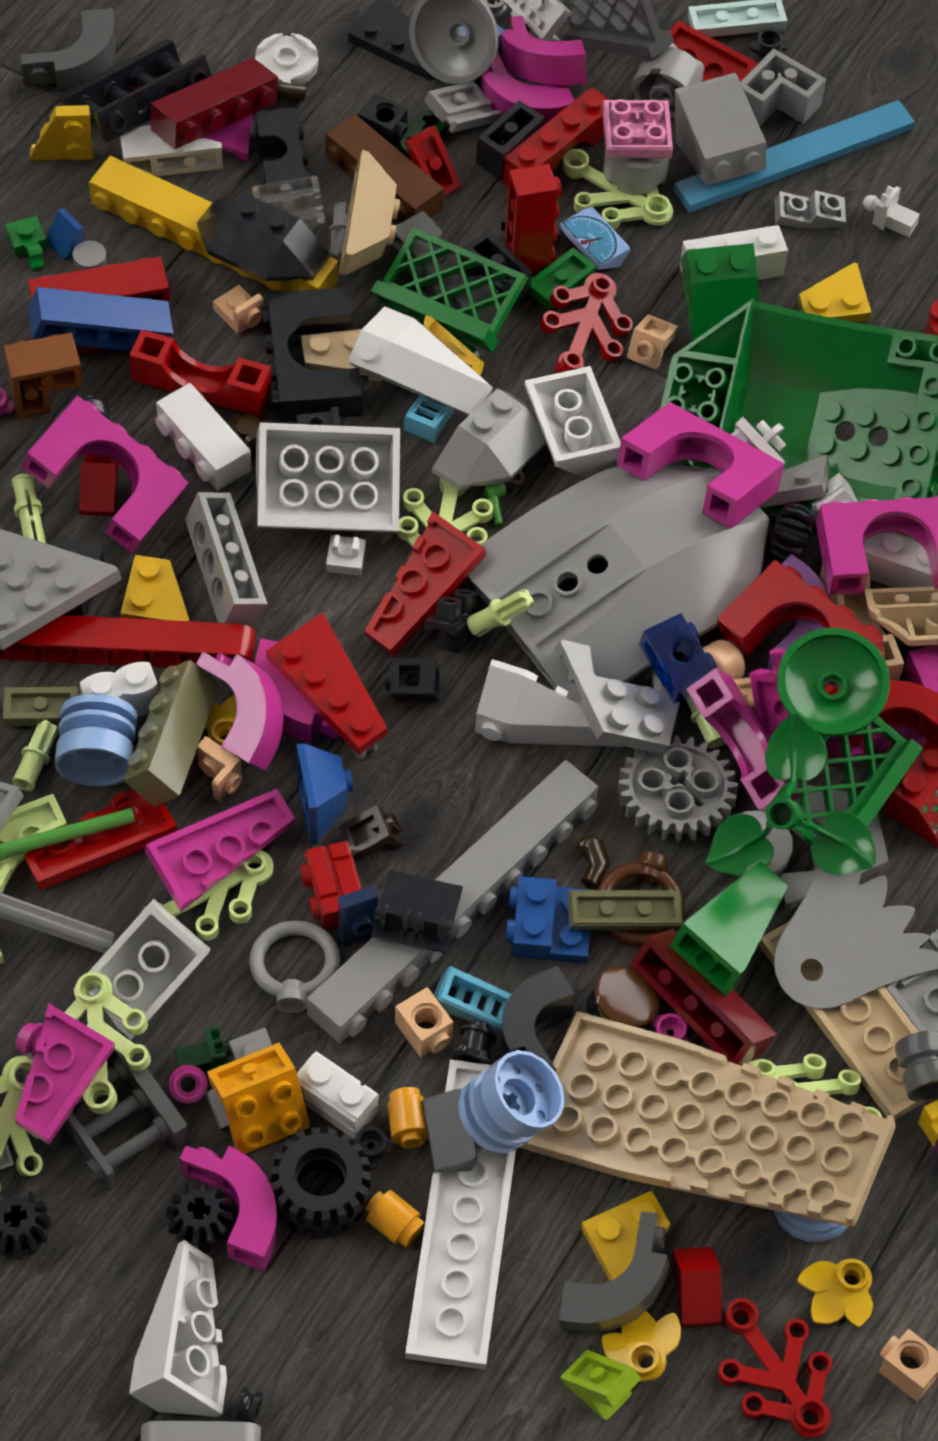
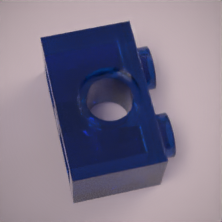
[639,613,717,704]

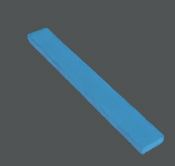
[673,100,915,213]

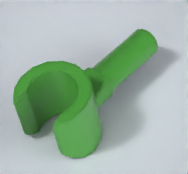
[483,482,506,526]

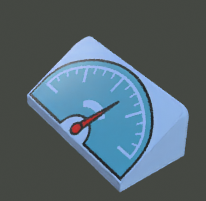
[559,207,630,270]

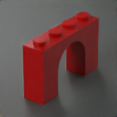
[717,560,886,695]

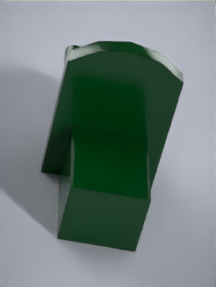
[175,1026,236,1072]

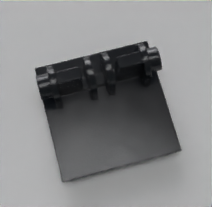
[371,870,463,954]

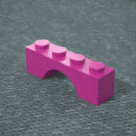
[686,668,799,812]

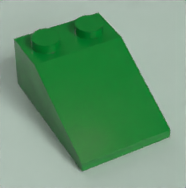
[681,243,759,342]

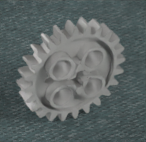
[618,735,738,842]

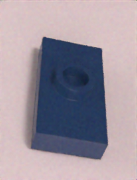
[337,886,378,947]

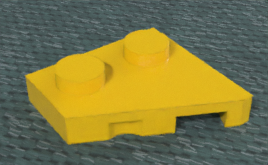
[30,105,93,161]

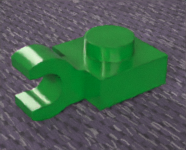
[5,216,48,271]

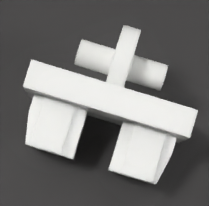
[731,417,786,469]

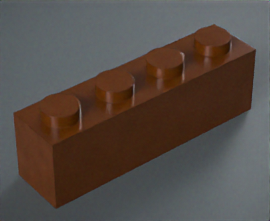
[325,114,444,222]

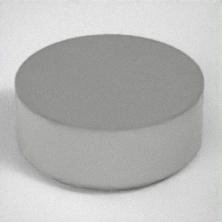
[72,241,107,270]

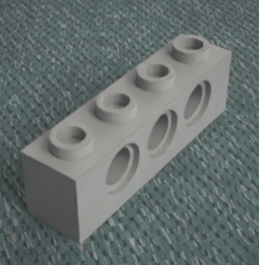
[185,492,267,629]

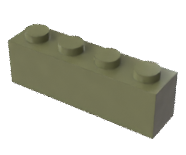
[123,659,220,807]

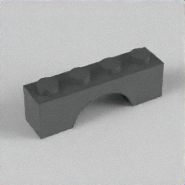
[389,211,503,324]

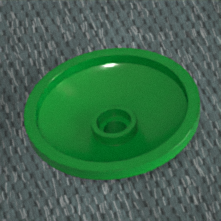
[777,628,890,736]

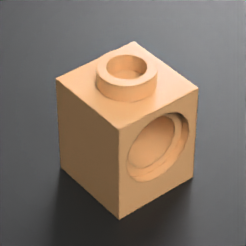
[395,987,453,1058]
[878,1329,938,1402]

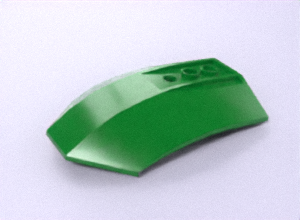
[660,299,938,537]

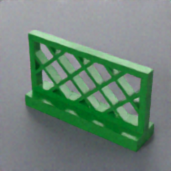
[371,227,528,353]
[767,717,923,846]

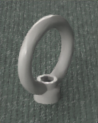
[249,920,340,1013]

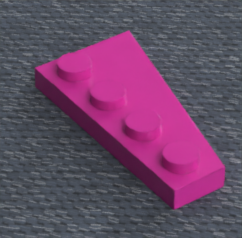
[145,789,295,912]

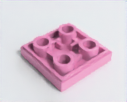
[602,99,673,158]

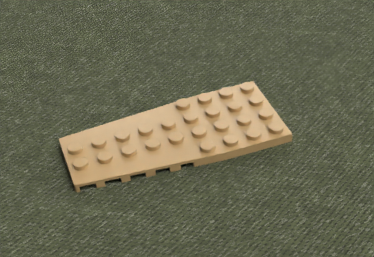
[519,1011,896,1227]

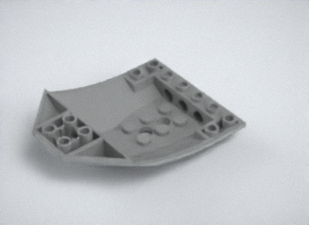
[466,465,769,704]

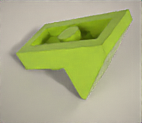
[560,1350,641,1420]

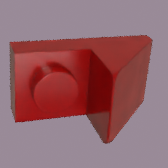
[404,126,462,196]
[79,454,121,516]

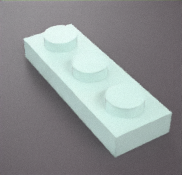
[687,0,787,37]

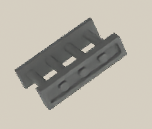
[22,1008,189,1191]

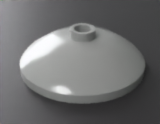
[409,0,498,84]

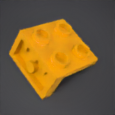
[207,1043,310,1154]

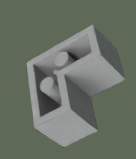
[740,48,826,127]

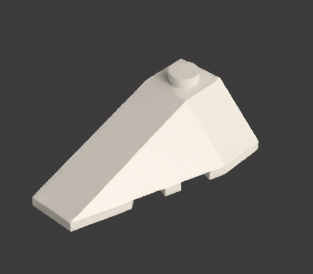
[348,306,493,415]
[475,659,624,747]
[129,1240,227,1417]

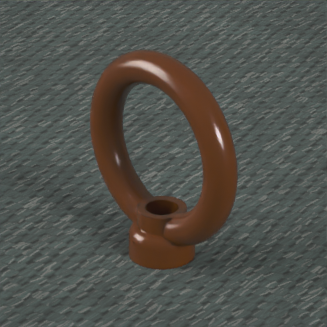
[598,851,685,947]

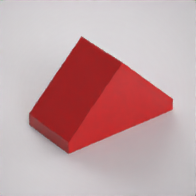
[672,1247,722,1328]

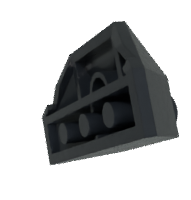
[197,192,330,281]

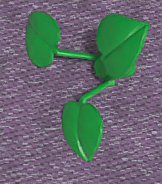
[706,714,876,875]

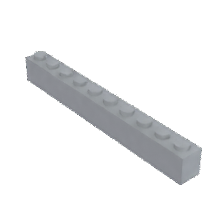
[307,760,599,1044]

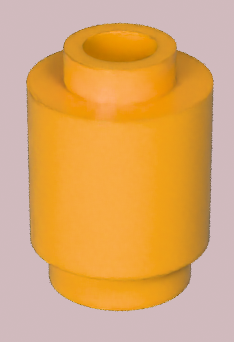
[387,1087,428,1149]
[365,1190,425,1248]

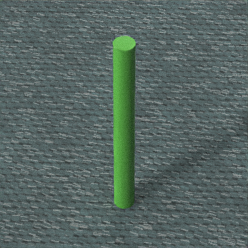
[0,808,135,859]

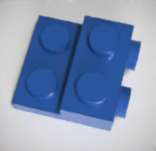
[506,876,590,964]

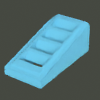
[404,395,455,443]
[434,966,511,1031]

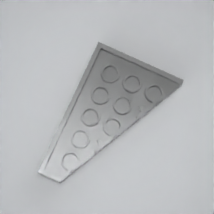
[0,529,122,650]

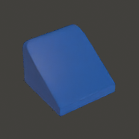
[47,208,84,260]

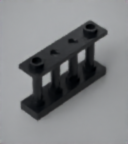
[60,39,212,143]

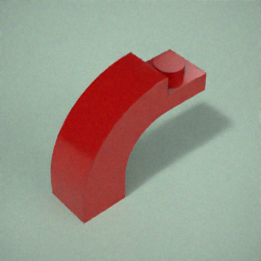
[848,680,938,748]

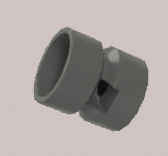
[894,1030,938,1102]

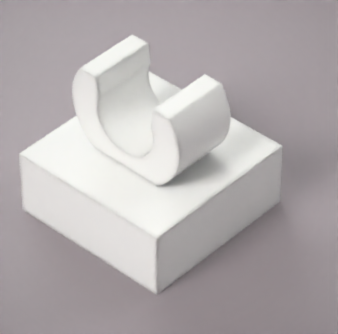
[326,535,366,576]

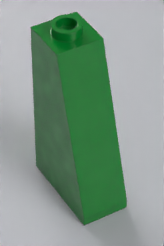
[670,861,789,996]

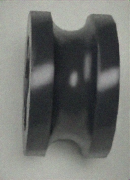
[232,1387,264,1423]

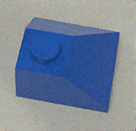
[297,743,353,845]

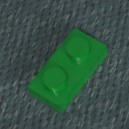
[531,248,597,310]

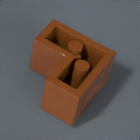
[4,333,83,420]

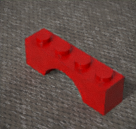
[502,87,610,187]
[129,330,271,417]

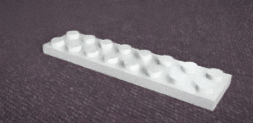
[405,1059,516,1370]

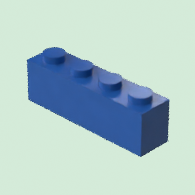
[28,287,173,351]

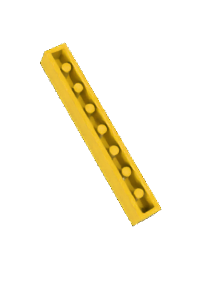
[89,156,338,292]

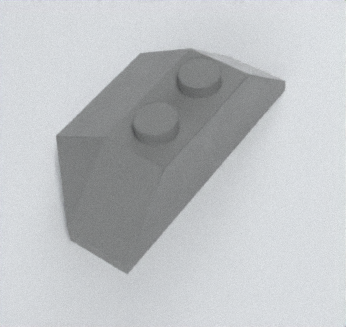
[432,388,547,490]

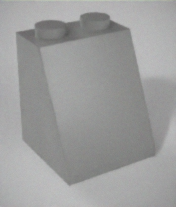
[675,73,766,186]

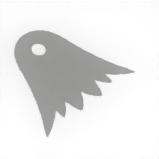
[774,868,938,1009]

